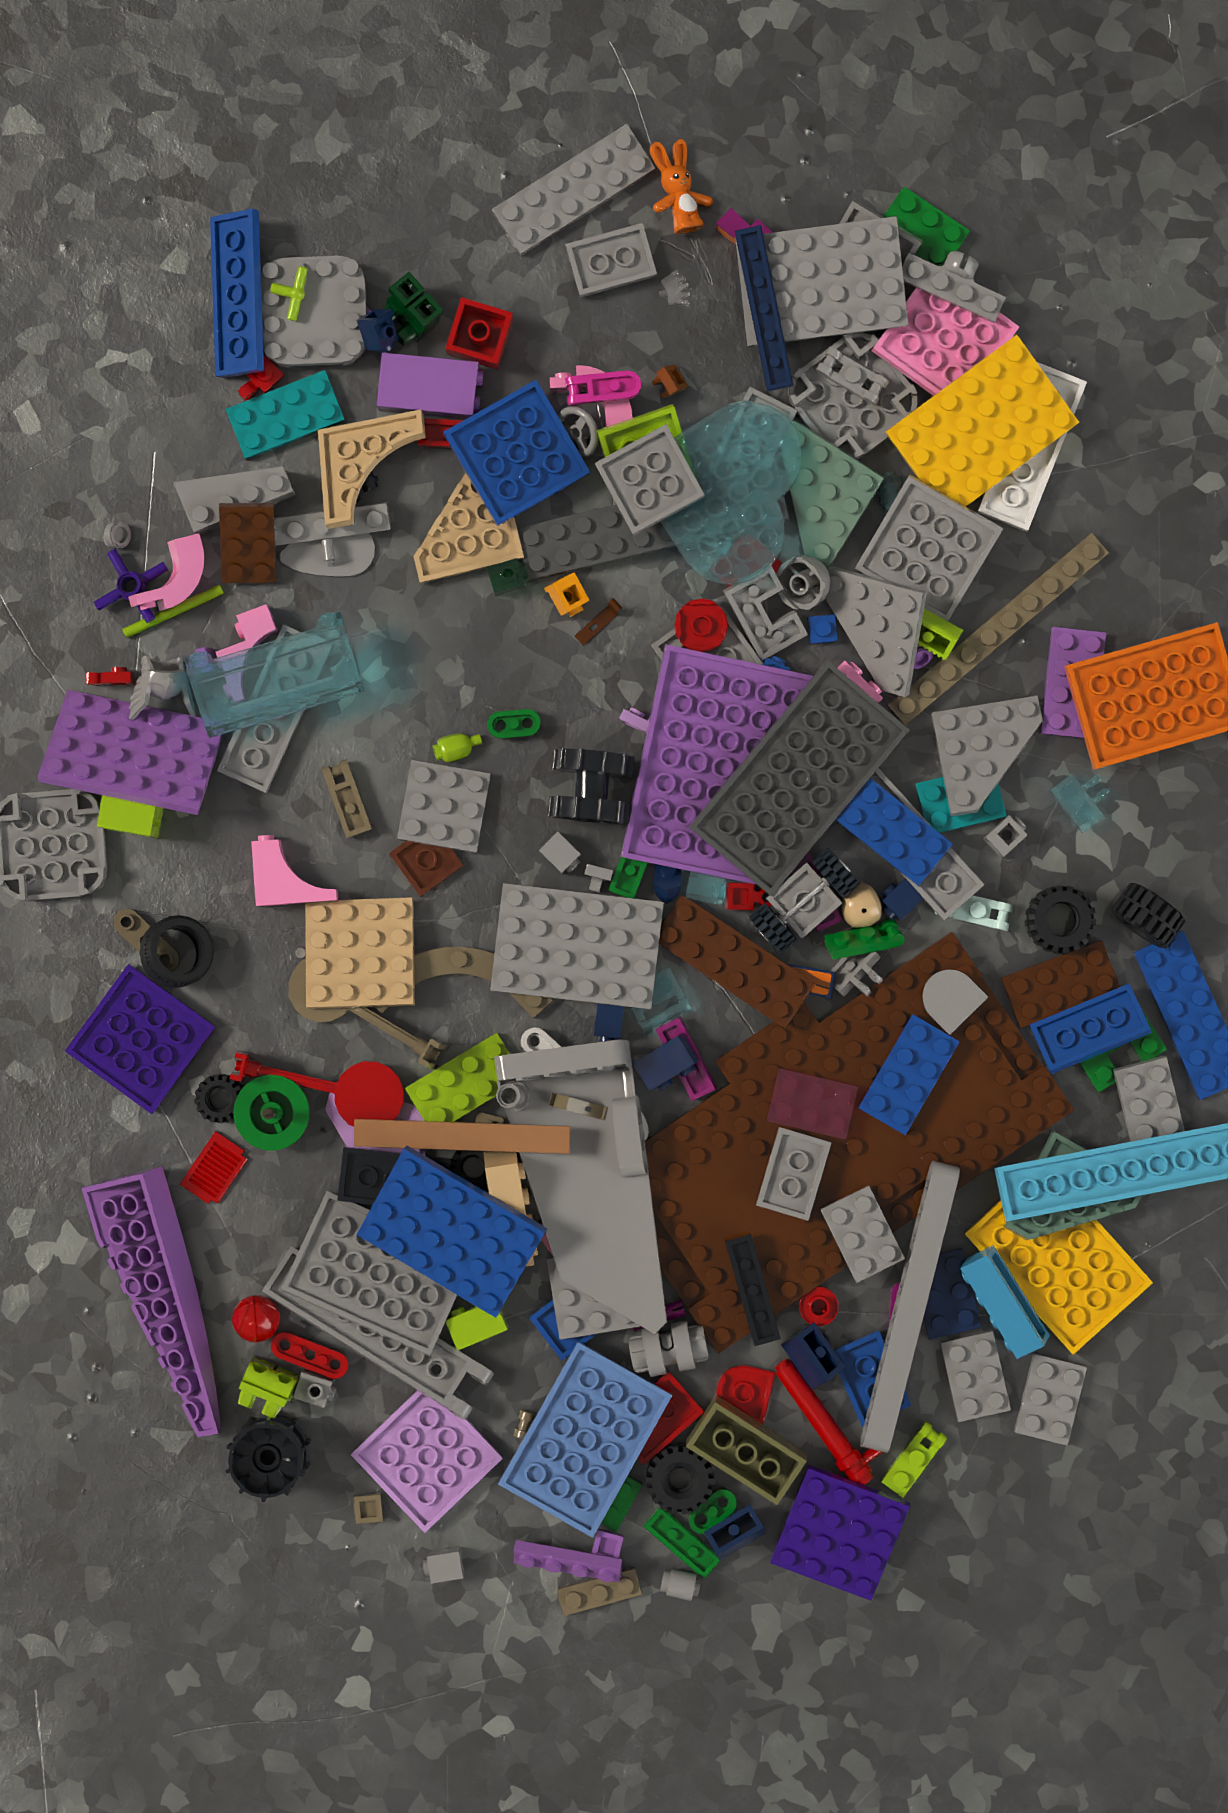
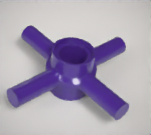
[94,549,169,623]

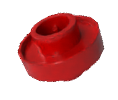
[799,1286,838,1326]

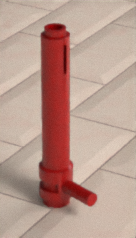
[774,1358,882,1485]

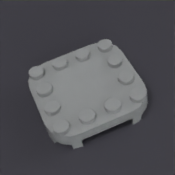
[261,255,367,369]
[788,332,917,460]
[0,789,108,901]

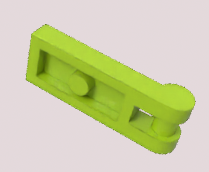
[881,1421,947,1498]

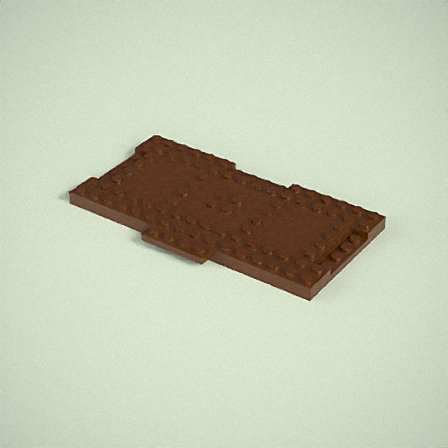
[645,932,1074,1354]

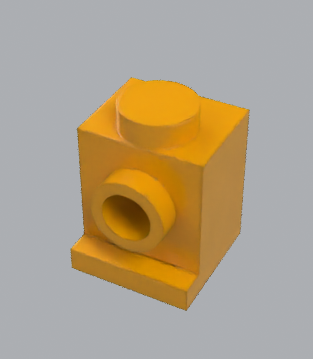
[544,572,590,617]

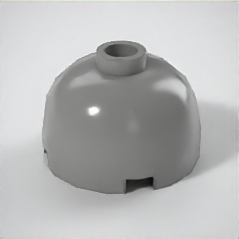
[776,555,831,610]

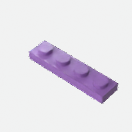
[514,1540,622,1583]

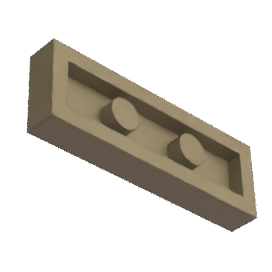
[557,1567,642,1616]

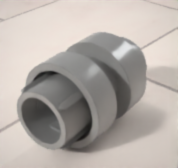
[628,1320,709,1377]

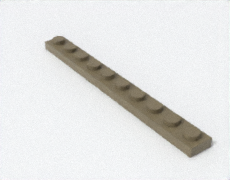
[887,533,1109,725]

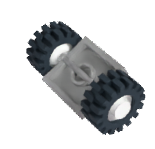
[749,848,860,953]

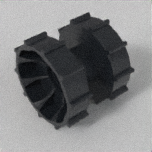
[548,748,635,824]
[225,1415,312,1502]

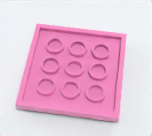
[871,288,1019,396]

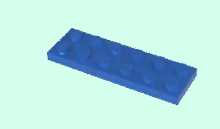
[210,209,264,378]
[1133,931,1228,1100]

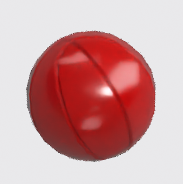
[232,1295,280,1343]

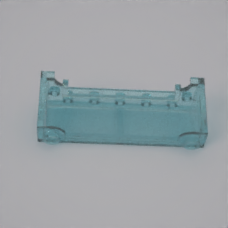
[185,611,364,738]

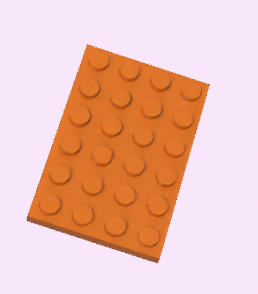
[1064,622,1228,770]

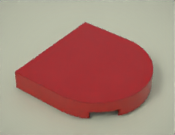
[716,1365,776,1425]

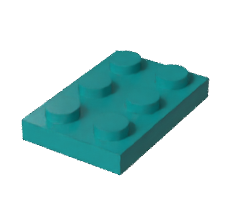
[915,777,1007,833]

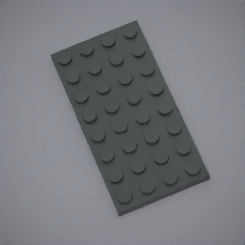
[688,660,909,896]

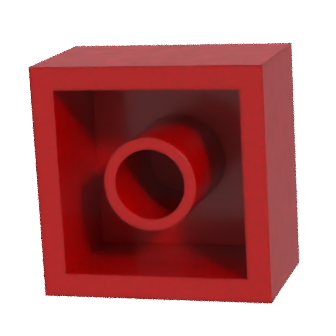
[445,297,514,370]

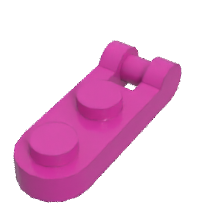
[565,370,641,406]

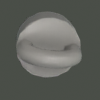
[104,521,131,548]

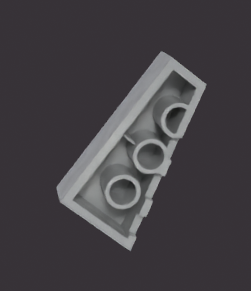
[173,466,296,536]

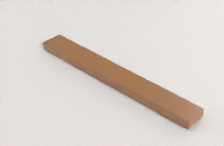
[354,1118,571,1154]

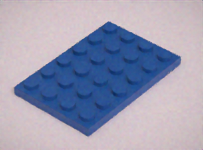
[356,1145,547,1318]

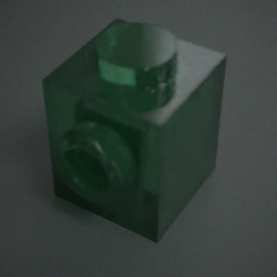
[487,558,529,596]

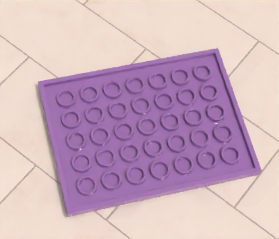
[621,645,813,885]

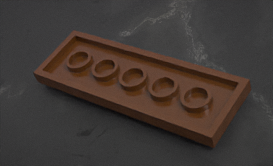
[659,895,816,1029]

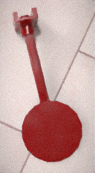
[230,1051,404,1127]

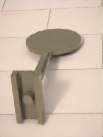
[288,958,450,1070]

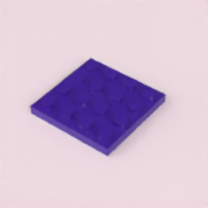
[65,964,216,1114]
[770,1464,910,1601]

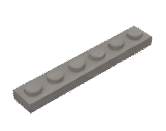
[274,502,391,546]

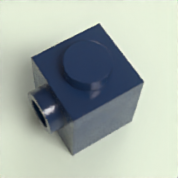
[880,878,923,921]

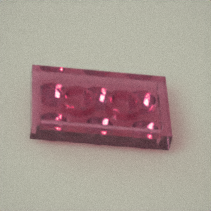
[766,1068,858,1140]

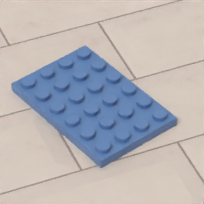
[498,1341,672,1538]

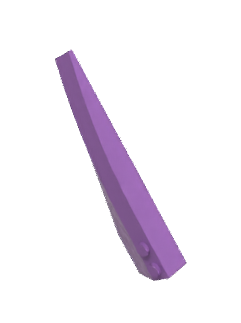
[82,1166,222,1437]

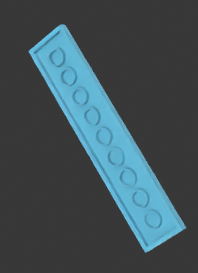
[994,1123,1228,1222]

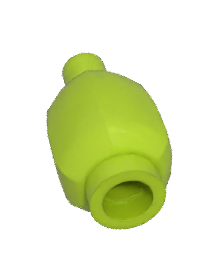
[432,733,482,762]

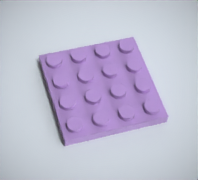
[350,1391,503,1533]

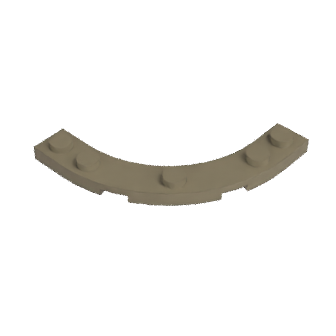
[375,947,553,1018]

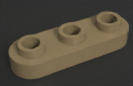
[113,909,180,972]

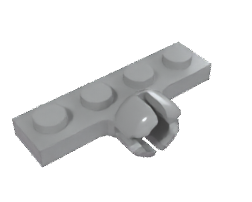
[902,251,1006,323]

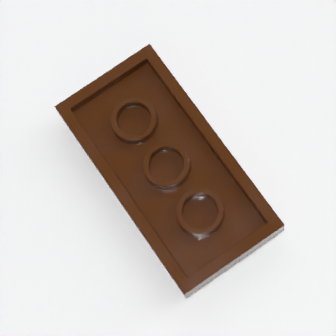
[1001,940,1120,1028]

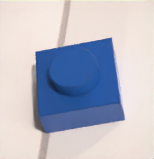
[808,614,837,645]

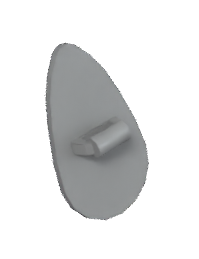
[280,533,375,577]

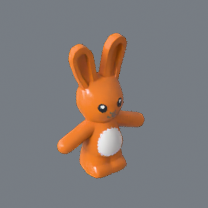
[650,139,713,234]

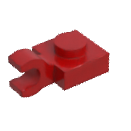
[238,356,284,401]

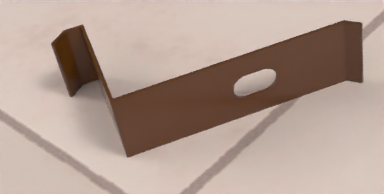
[575,598,622,646]

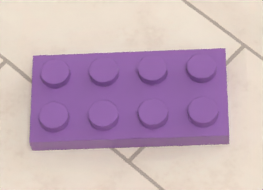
[1040,627,1106,739]

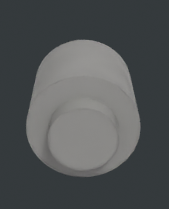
[660,1569,701,1601]

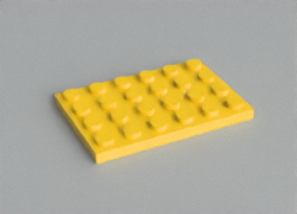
[885,335,1079,507]
[964,1200,1153,1355]

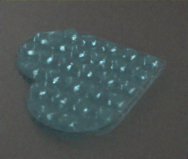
[660,401,801,585]

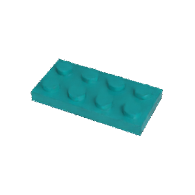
[226,370,345,460]

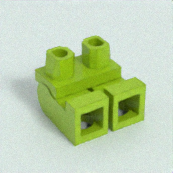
[238,1356,300,1418]

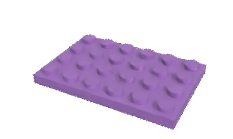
[38,689,225,815]

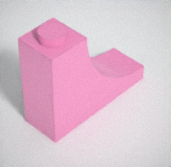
[251,835,339,907]

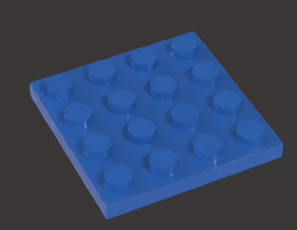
[443,380,591,527]

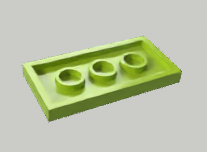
[404,1033,510,1122]

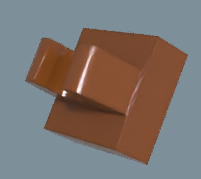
[652,364,689,398]

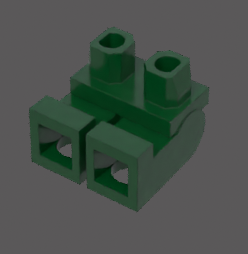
[383,272,443,346]

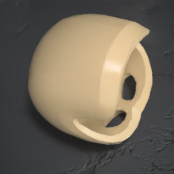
[841,882,882,928]

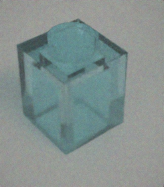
[685,871,726,904]

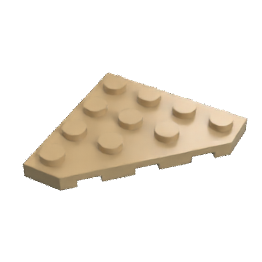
[413,473,524,584]

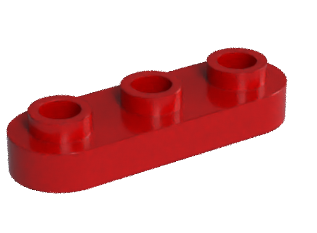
[271,1331,349,1379]

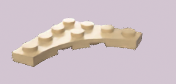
[318,409,426,529]

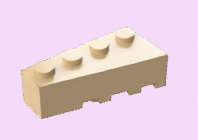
[484,1151,538,1267]

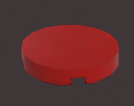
[674,598,728,652]

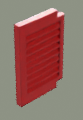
[179,1131,248,1204]

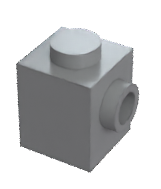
[294,1369,337,1408]

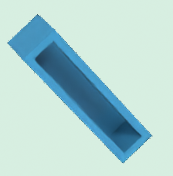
[960,1245,1050,1359]

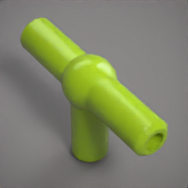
[270,266,308,321]

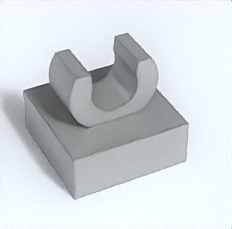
[584,864,613,892]

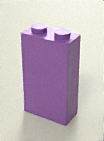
[377,353,484,419]

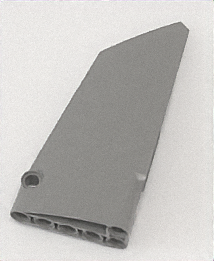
[494,1040,667,1334]

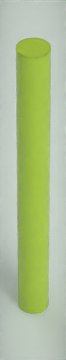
[122,584,224,638]

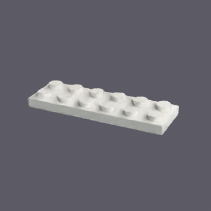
[977,362,1087,532]

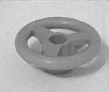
[557,406,599,458]

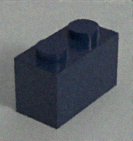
[633,1033,699,1091]
[781,1322,845,1389]
[704,1505,766,1561]

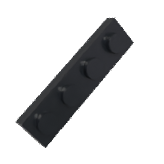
[725,1233,781,1346]

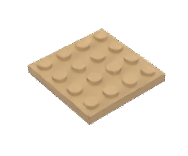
[305,897,415,1009]

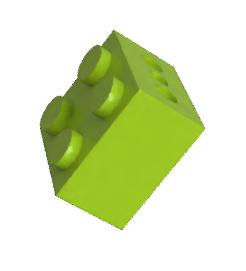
[97,795,164,838]

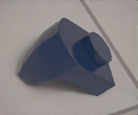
[654,864,681,904]

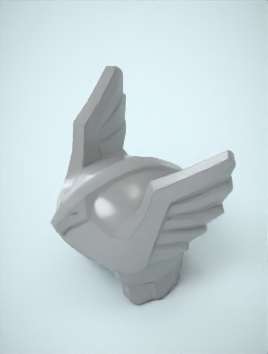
[129,655,197,721]

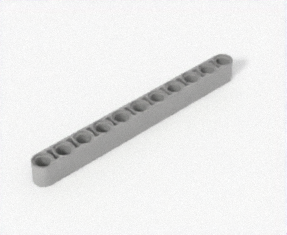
[860,1161,960,1453]

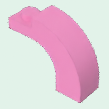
[550,365,632,427]
[128,533,204,611]

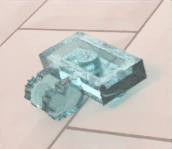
[1049,774,1111,833]

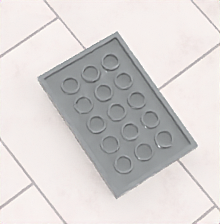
[735,216,908,347]
[490,883,664,1009]
[281,1191,457,1357]

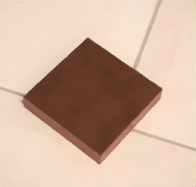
[389,841,464,897]

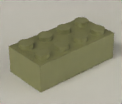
[686,1395,807,1505]

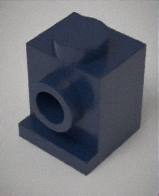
[356,309,399,353]

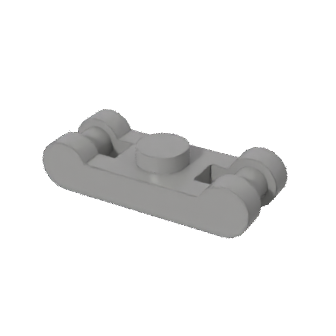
[816,347,889,405]

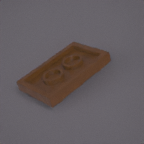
[219,503,276,583]

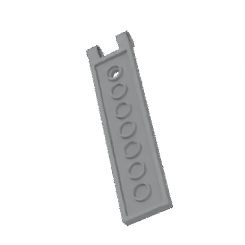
[262,1246,494,1420]

